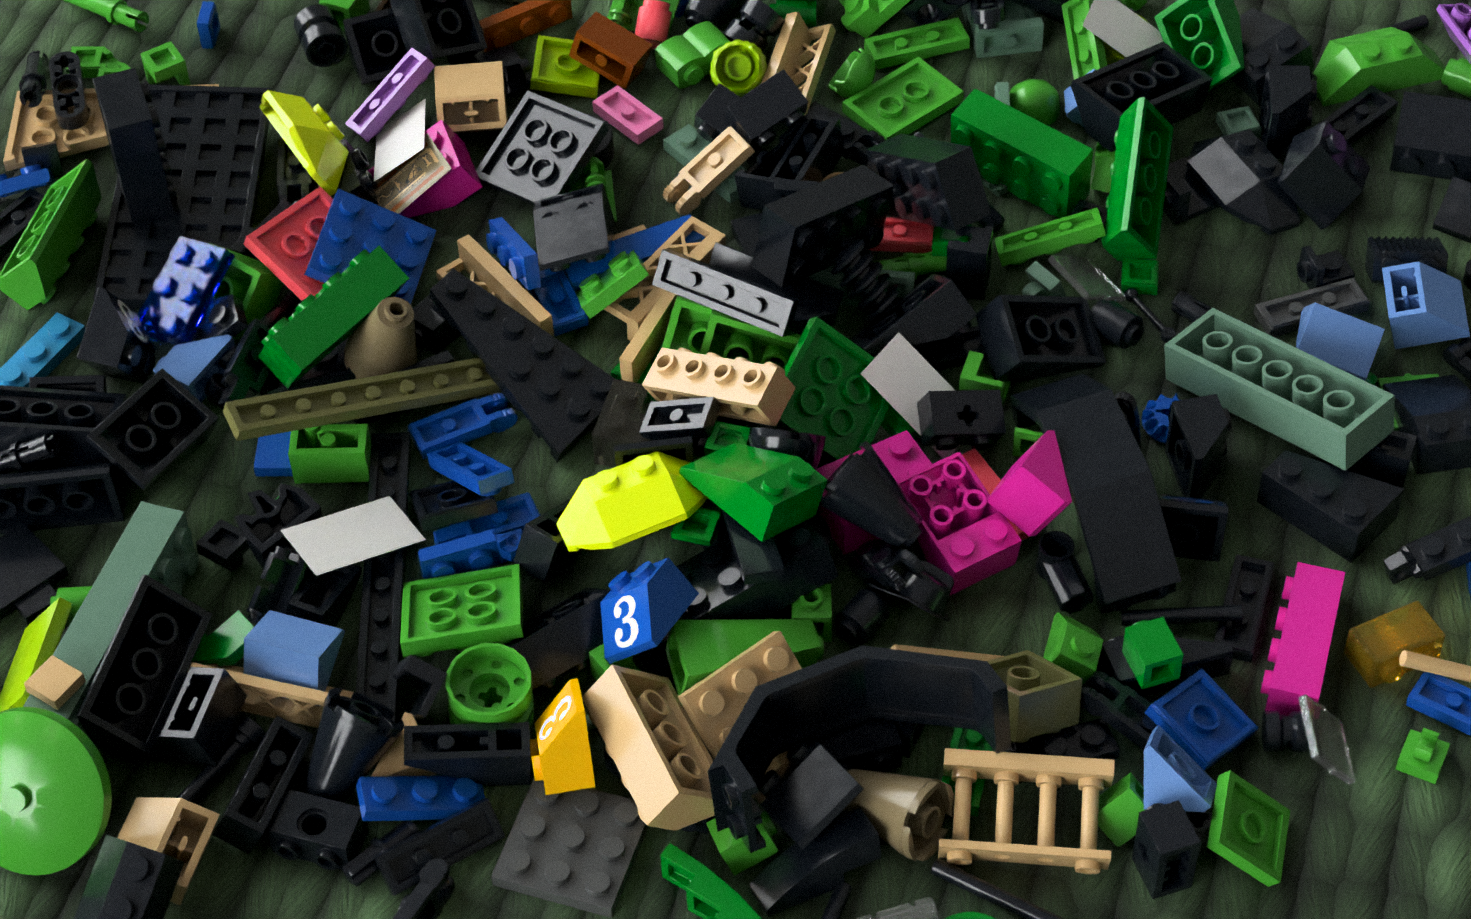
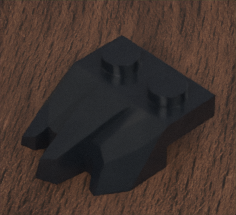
[234,483,323,583]

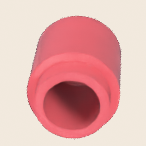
[635,0,672,50]

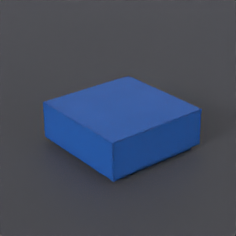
[196,1,221,49]

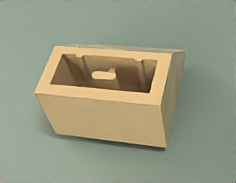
[434,61,508,134]
[117,797,220,905]

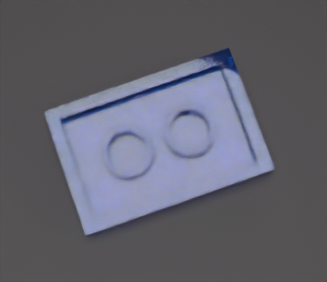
[137,236,235,347]

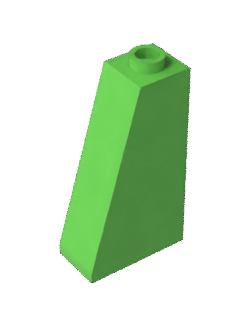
[665,619,824,706]

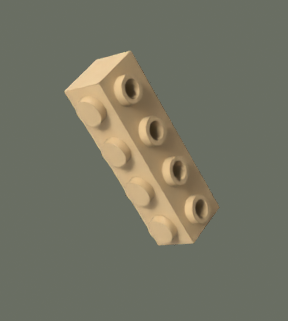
[642,347,796,426]

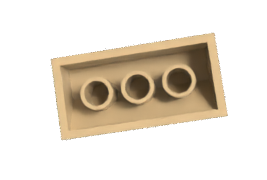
[582,665,715,831]

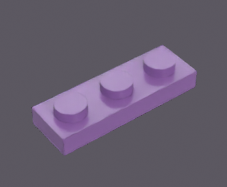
[345,48,435,142]

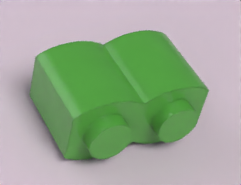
[655,21,730,89]

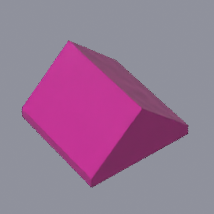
[986,430,1072,536]

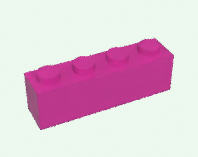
[1260,562,1345,722]

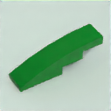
[660,843,762,919]

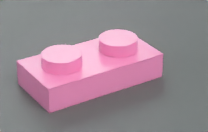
[592,85,664,145]

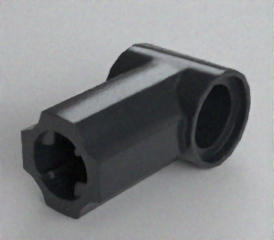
[1036,531,1094,614]

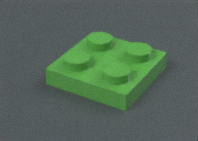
[576,250,649,319]
[1207,770,1290,887]

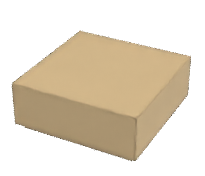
[24,655,86,710]

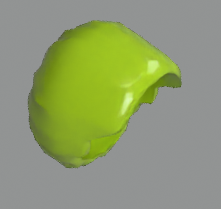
[710,39,768,97]

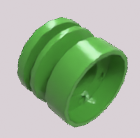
[445,643,534,729]

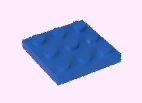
[304,188,436,305]

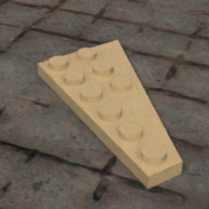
[3,84,219,172]

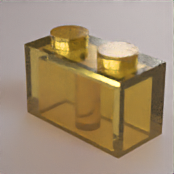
[1344,600,1446,688]

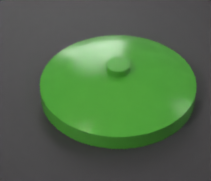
[0,707,112,875]

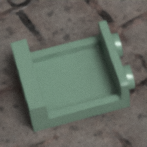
[961,0,1044,58]

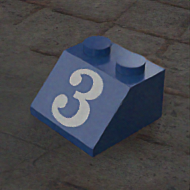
[600,557,699,664]

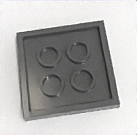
[491,779,649,918]

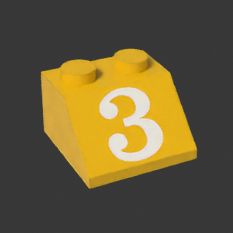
[530,678,595,795]

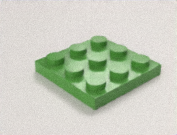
[400,564,523,657]

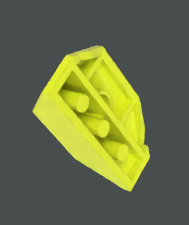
[259,90,349,196]
[556,451,709,552]

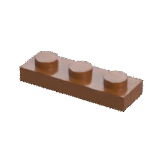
[479,0,573,52]

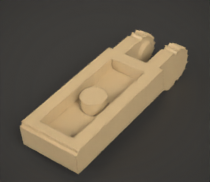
[663,126,755,216]

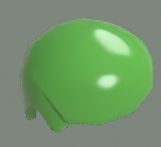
[827,48,877,98]
[1009,78,1060,125]

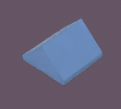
[1296,302,1385,381]
[244,610,345,706]
[1144,725,1217,812]

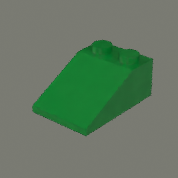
[1154,0,1244,92]
[679,443,828,542]

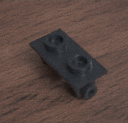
[246,546,307,624]

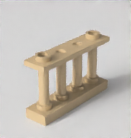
[938,748,1115,874]

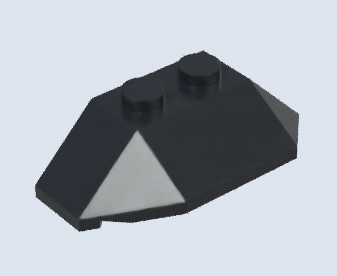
[1186,129,1300,235]

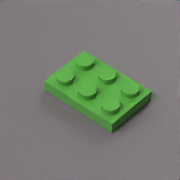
[842,56,964,140]

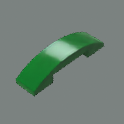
[671,421,750,547]

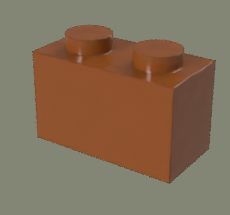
[569,11,652,89]

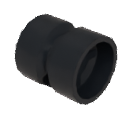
[723,0,785,53]
[294,4,348,67]

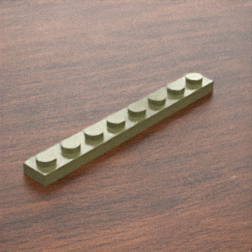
[223,357,502,441]

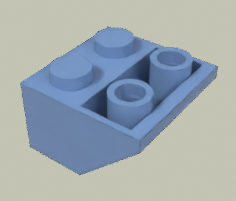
[1382,261,1470,349]

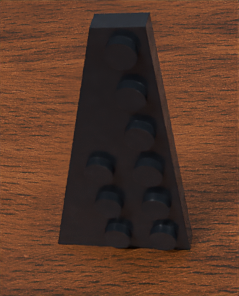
[429,268,627,463]

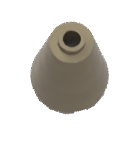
[344,297,417,379]
[843,769,954,862]

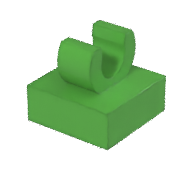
[1395,727,1450,784]

